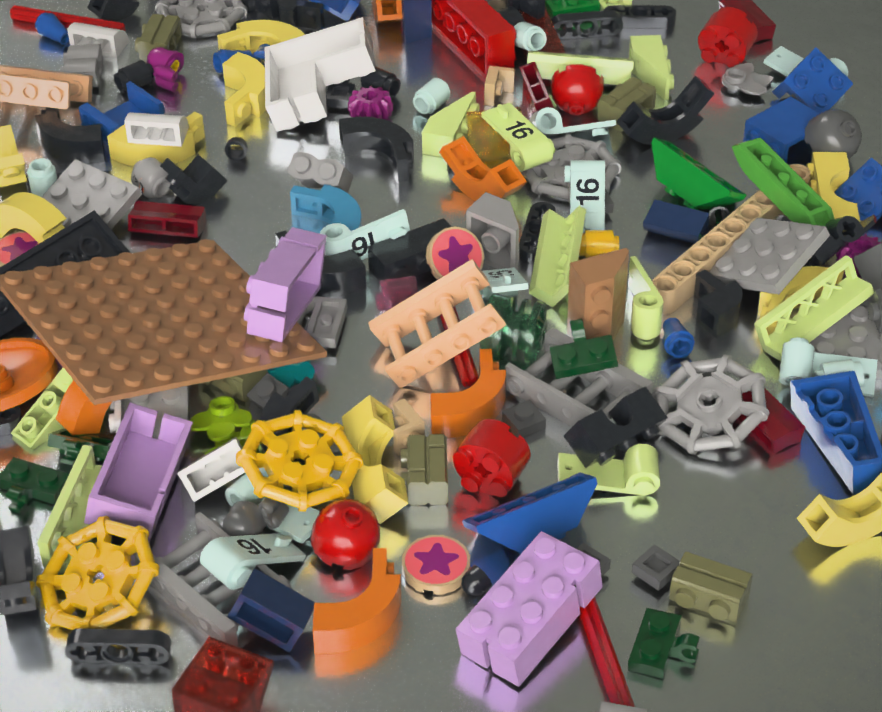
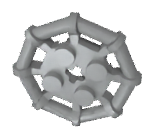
[155,0,248,38]
[521,133,622,202]
[652,354,770,455]

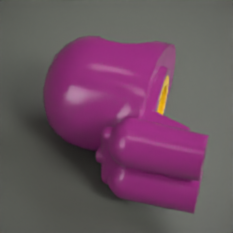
[146,47,184,92]

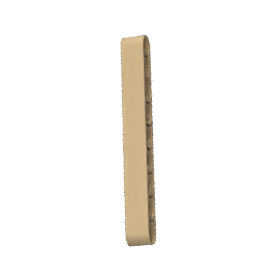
[652,164,811,315]

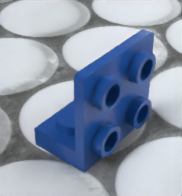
[772,47,853,113]
[834,157,882,221]

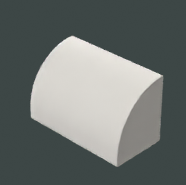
[67,22,130,58]
[124,112,189,147]
[177,437,245,502]

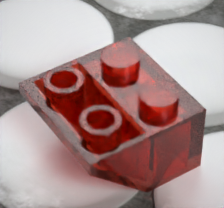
[171,636,274,712]

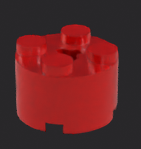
[698,7,758,68]
[453,419,531,497]

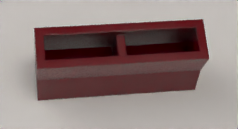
[719,0,776,42]
[519,62,554,114]
[128,201,207,238]
[738,388,805,454]

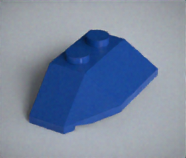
[462,472,598,553]

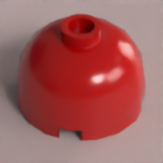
[551,64,604,115]
[311,499,380,570]

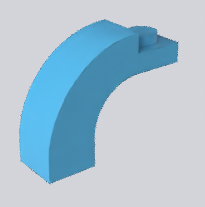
[290,184,362,231]

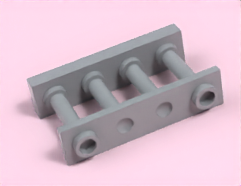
[505,327,653,427]
[135,512,292,656]

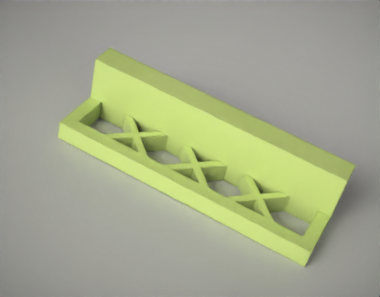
[527,51,634,85]
[529,205,586,307]
[754,255,874,361]
[37,445,102,573]

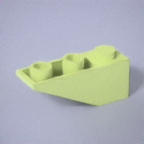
[629,35,674,100]
[422,92,480,158]
[11,368,73,450]

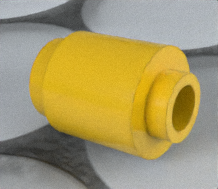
[579,230,619,259]

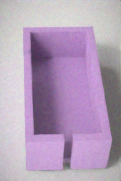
[244,227,327,342]
[84,403,193,543]
[456,531,603,687]

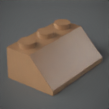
[567,248,629,341]

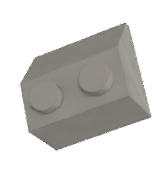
[466,192,519,271]

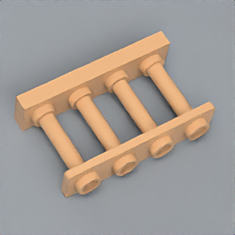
[0,65,93,109]
[368,259,506,388]

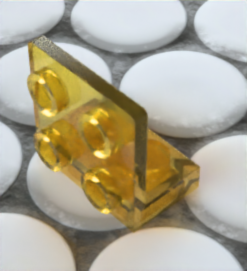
[466,107,522,165]

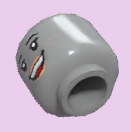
[131,157,171,198]

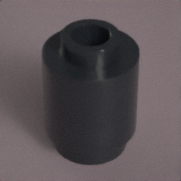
[113,60,154,93]
[361,66,401,98]

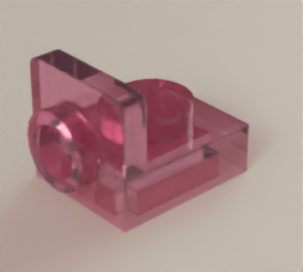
[375,276,418,313]

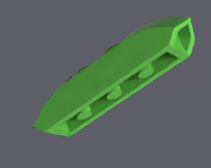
[732,137,834,226]

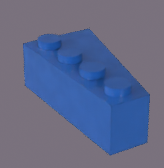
[790,371,882,494]

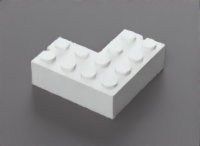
[265,17,375,132]

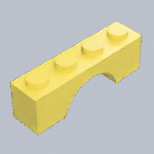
[806,152,860,222]
[342,395,409,524]

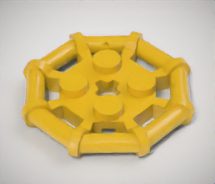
[236,410,363,512]
[36,516,160,630]

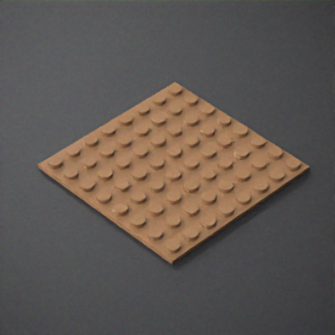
[0,239,327,405]

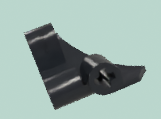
[773,214,877,267]

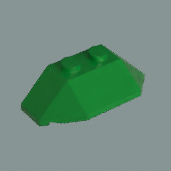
[651,137,747,210]

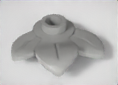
[722,63,773,95]

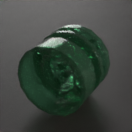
[480,293,547,365]

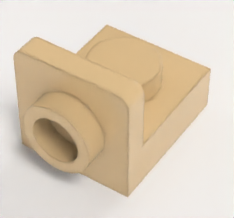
[484,66,515,106]
[393,399,425,456]

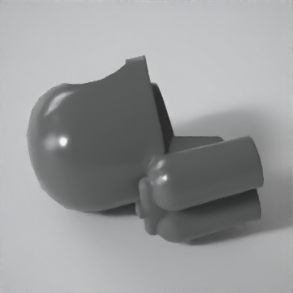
[222,497,289,536]

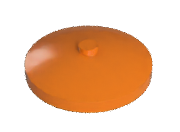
[0,338,59,412]

